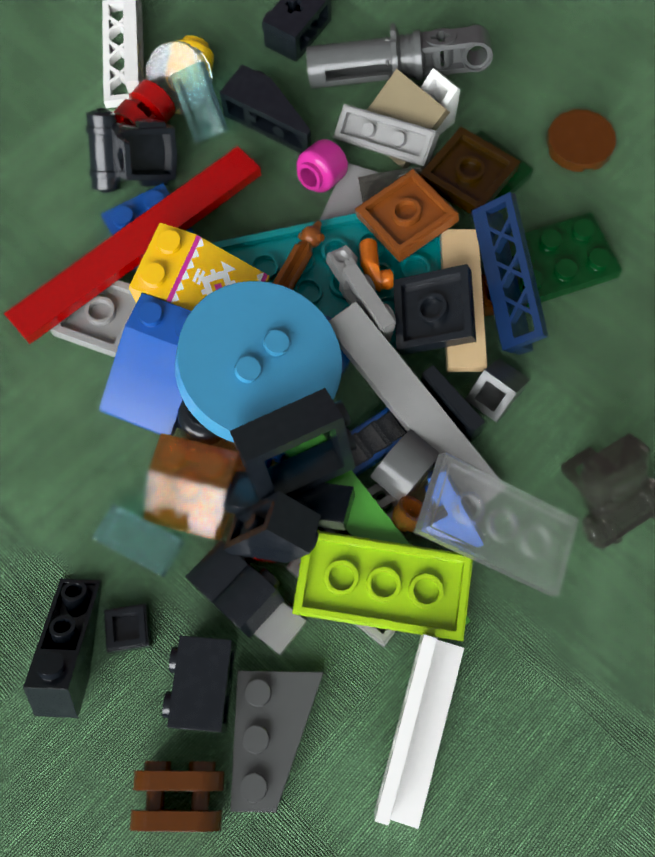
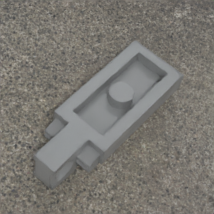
[326,245,396,342]

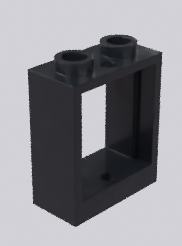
[230,388,357,501]

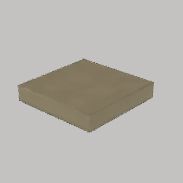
[367,69,450,170]

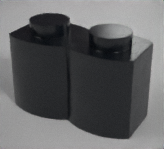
[185,540,284,638]

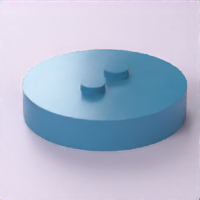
[175,281,342,442]

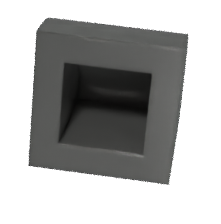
[465,358,530,422]
[371,430,442,503]

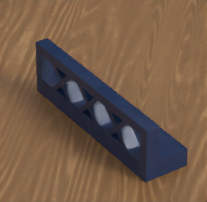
[472,192,549,355]

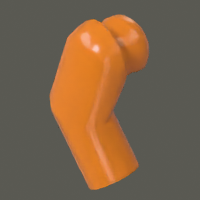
[359,238,394,292]

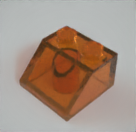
[143,433,244,541]

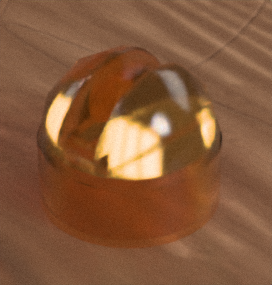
[392,496,429,532]

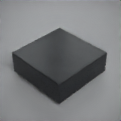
[104,603,152,654]

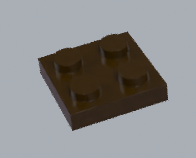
[420,126,521,215]

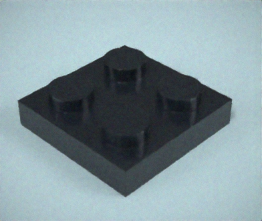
[394,264,476,355]

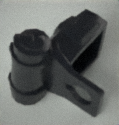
[85,108,177,193]

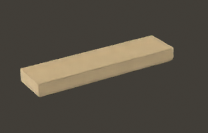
[440,229,487,372]

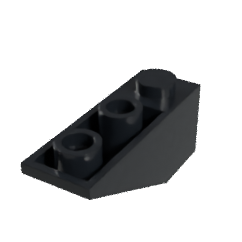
[23,578,102,718]

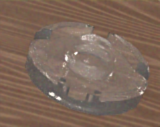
[146,41,213,114]

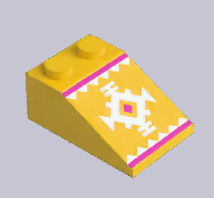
[129,223,270,311]

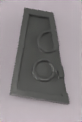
[230,671,324,813]

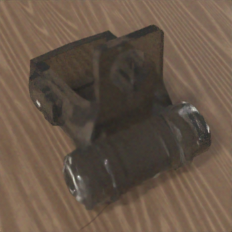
[561,433,655,550]

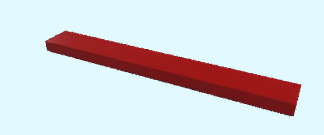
[4,146,261,345]

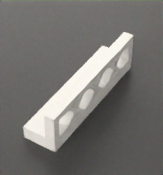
[102,0,145,108]
[374,634,464,829]

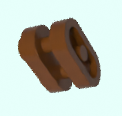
[130,761,225,832]

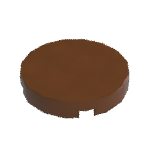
[546,109,617,172]

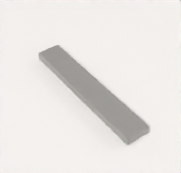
[329,301,505,512]

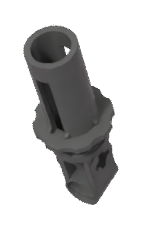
[306,23,493,89]

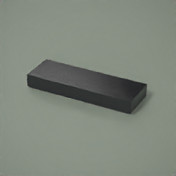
[223,471,355,530]

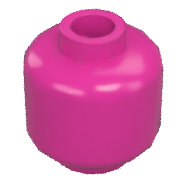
[296,139,348,193]

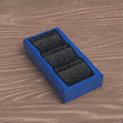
[350,407,407,476]

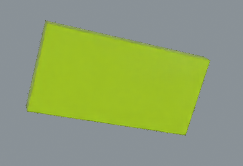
[292,530,473,641]

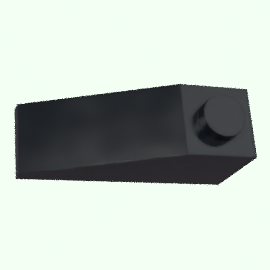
[220,64,311,154]

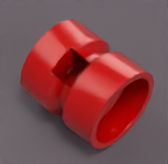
[113,79,176,125]

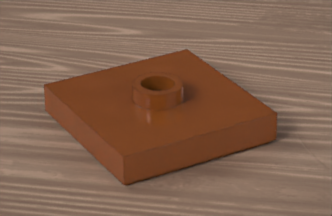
[355,169,459,263]

